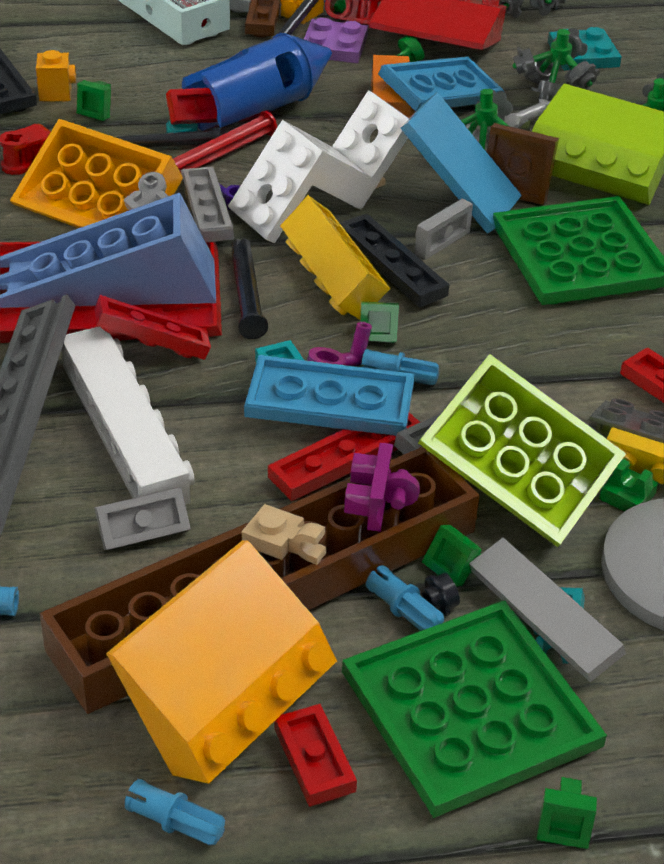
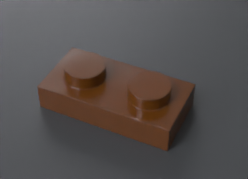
[245,0,280,38]

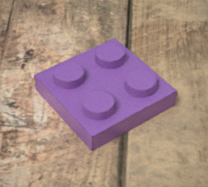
[304,18,368,63]

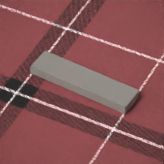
[181,167,234,242]
[469,537,626,682]

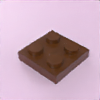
[487,123,559,205]

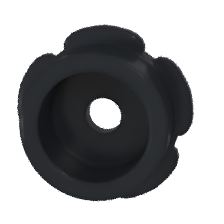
[421,573,460,616]

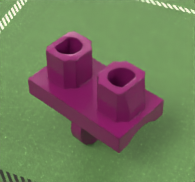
[344,443,420,532]

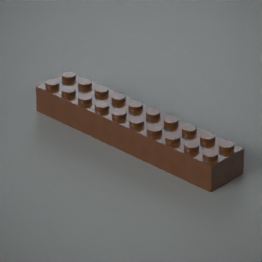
[40,447,479,715]

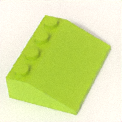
[532,84,664,205]
[418,354,626,547]

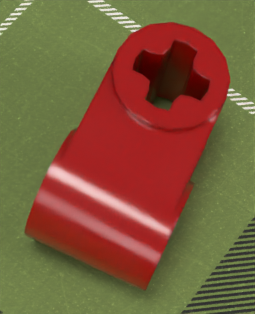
[325,0,382,26]
[0,124,51,175]

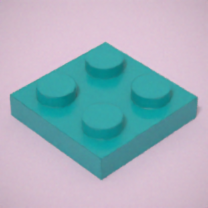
[548,27,622,71]

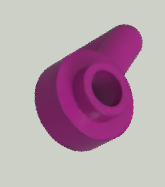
[307,322,372,367]

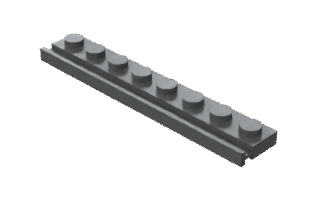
[0,295,76,537]

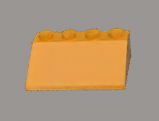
[10,119,183,228]
[106,540,337,784]

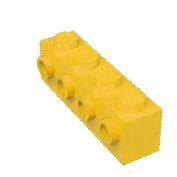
[280,195,390,320]

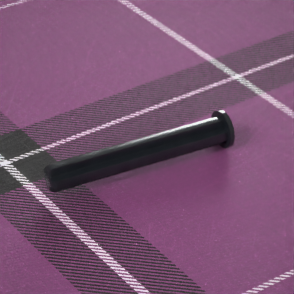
[231,238,268,339]

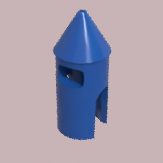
[182,33,332,131]

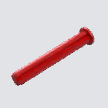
[173,111,277,173]

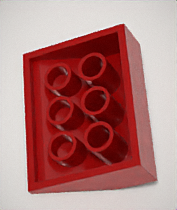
[369,0,507,50]

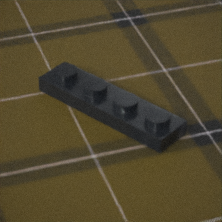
[340,214,450,307]

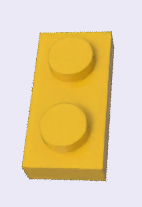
[607,427,664,484]

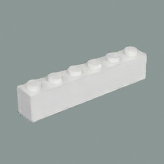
[61,327,195,505]

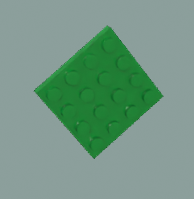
[493,196,664,305]
[342,600,607,818]

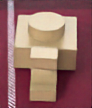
[241,504,326,565]

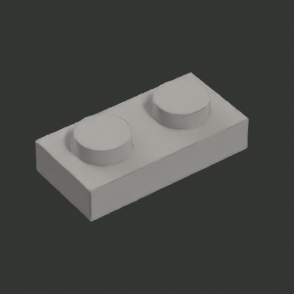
[415,198,473,260]
[94,487,191,550]

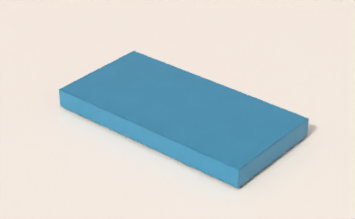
[378,57,504,111]
[401,92,522,233]
[244,355,415,436]

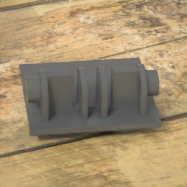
[589,398,664,443]

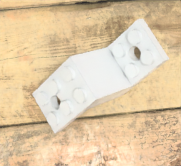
[228,90,409,243]

